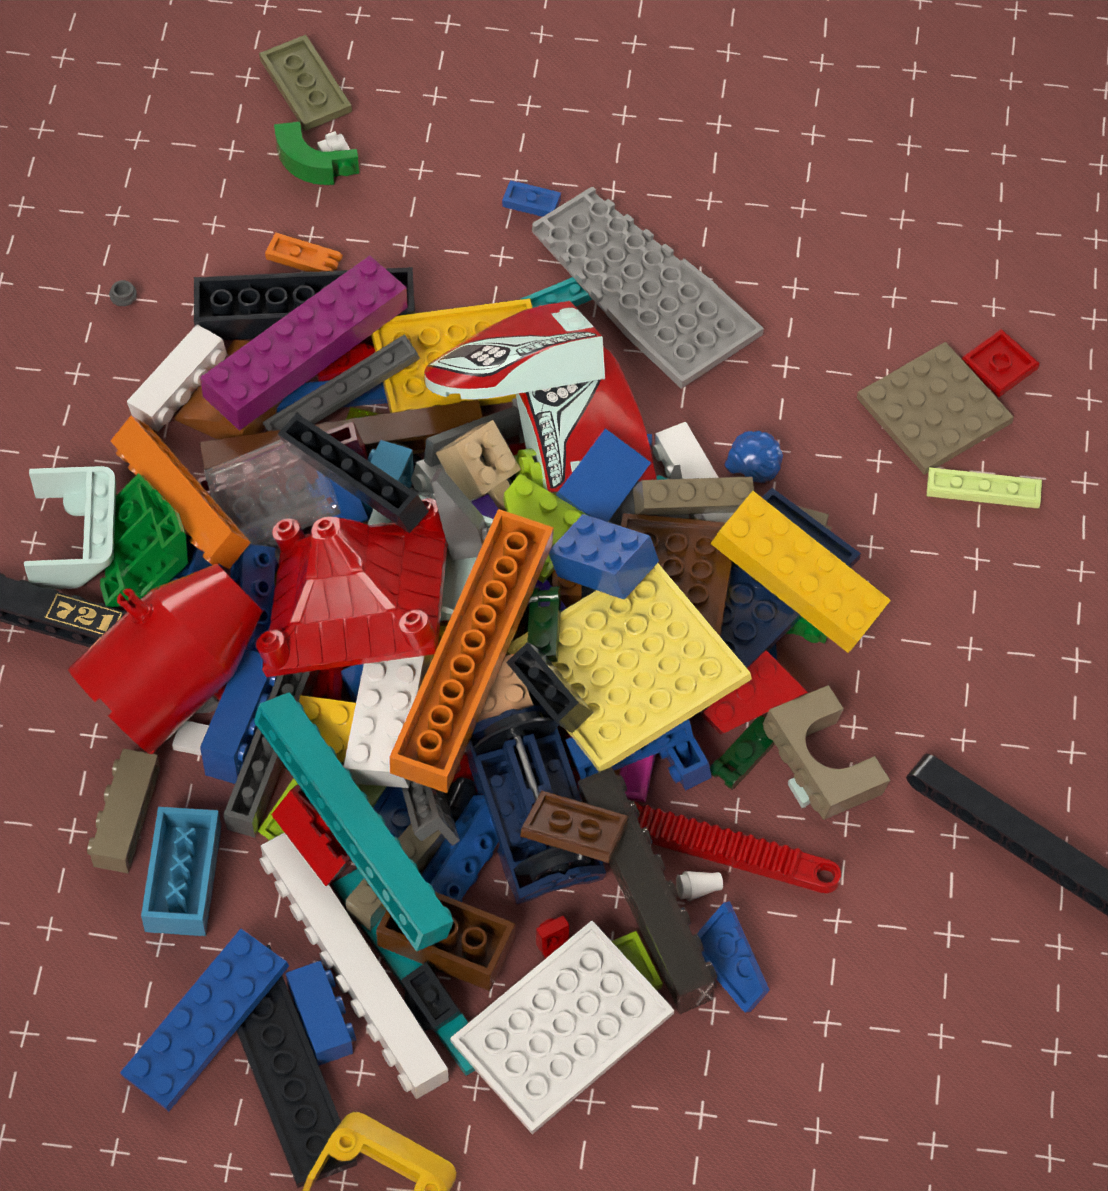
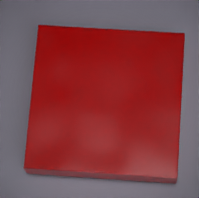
[962,329,1040,397]

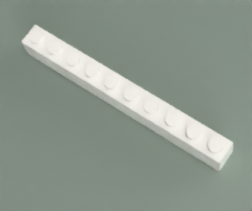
[259,832,449,1099]

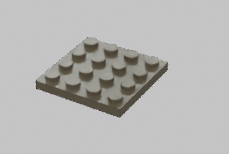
[857,342,1014,475]

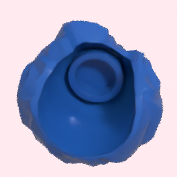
[724,431,783,483]

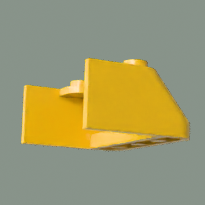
[303,1112,456,1191]

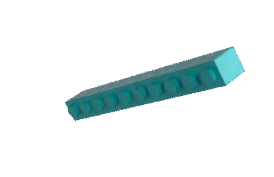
[254,692,454,952]

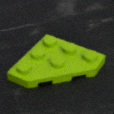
[503,474,586,583]

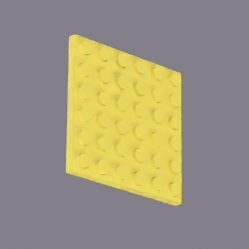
[507,563,752,774]

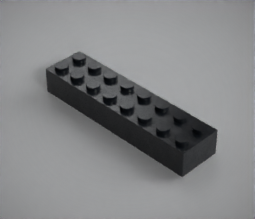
[194,267,415,340]

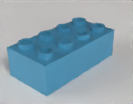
[141,807,222,936]

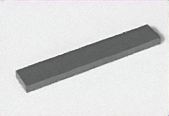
[263,334,420,431]

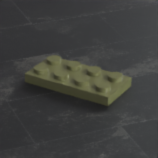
[259,35,352,131]

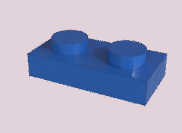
[502,180,561,217]

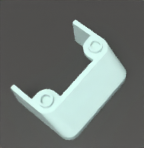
[24,466,116,589]

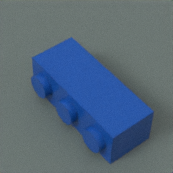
[286,961,356,1066]

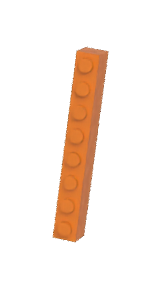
[111,415,251,569]

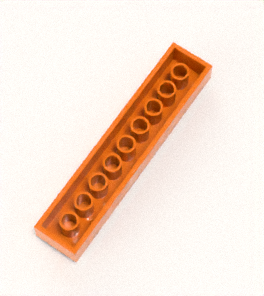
[389,509,554,793]

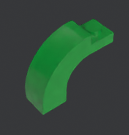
[274,122,359,185]

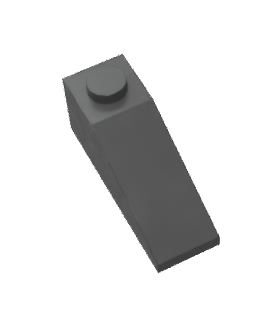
[431,468,490,560]

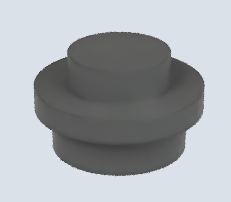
[109,280,137,306]

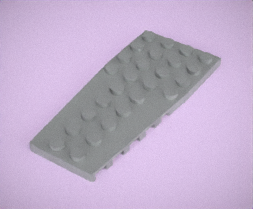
[532,187,764,389]

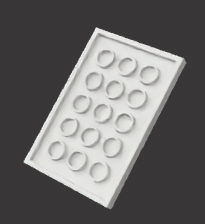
[450,921,674,1134]

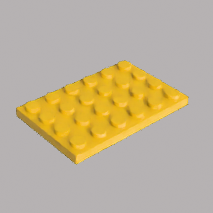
[371,299,532,413]

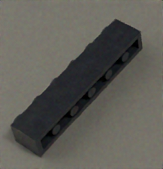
[278,413,429,533]

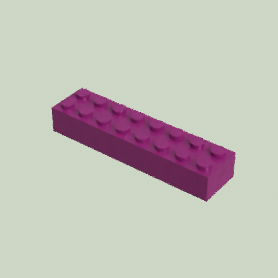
[200,255,407,431]

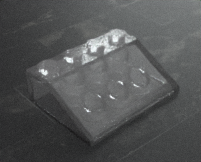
[204,440,341,546]

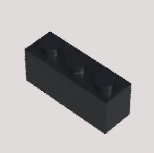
[506,642,594,733]

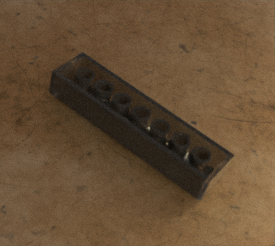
[578,767,717,1014]

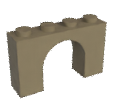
[763,685,890,820]

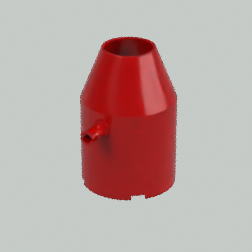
[68,564,263,755]

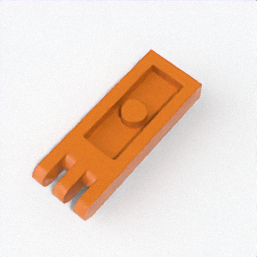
[265,232,343,272]

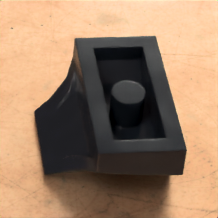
[401,962,462,1031]

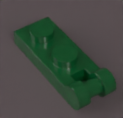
[527,587,561,662]
[710,716,775,790]

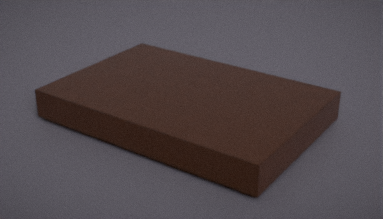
[520,790,629,863]

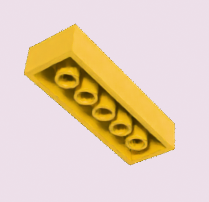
[711,491,891,653]

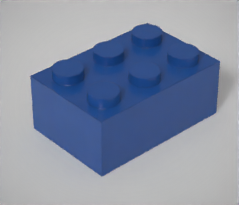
[549,514,659,600]

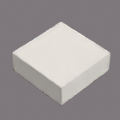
[172,721,209,756]

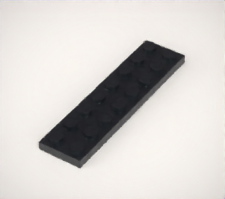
[236,945,357,1188]

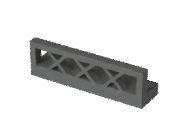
[402,781,460,846]

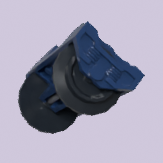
[466,705,606,904]

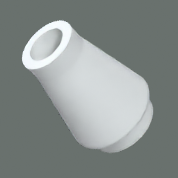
[676,871,723,901]

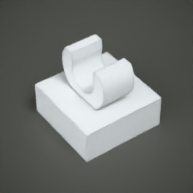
[317,131,350,152]

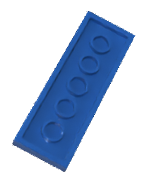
[120,929,289,1112]

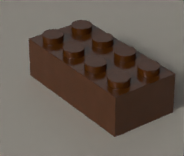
[376,892,515,991]

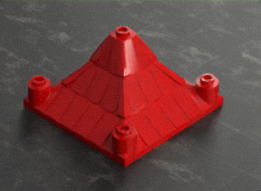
[256,498,448,677]

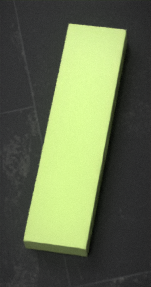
[926,467,1042,508]

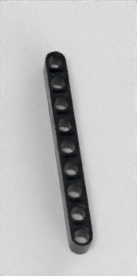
[906,754,1108,916]

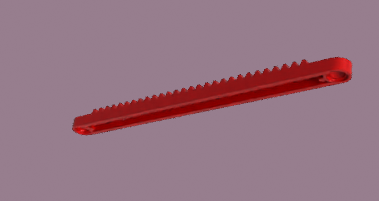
[452,755,841,893]

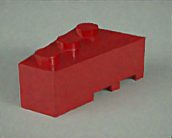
[700,650,807,735]

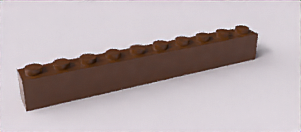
[200,400,483,476]

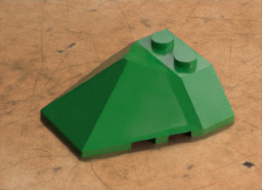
[100,473,188,608]

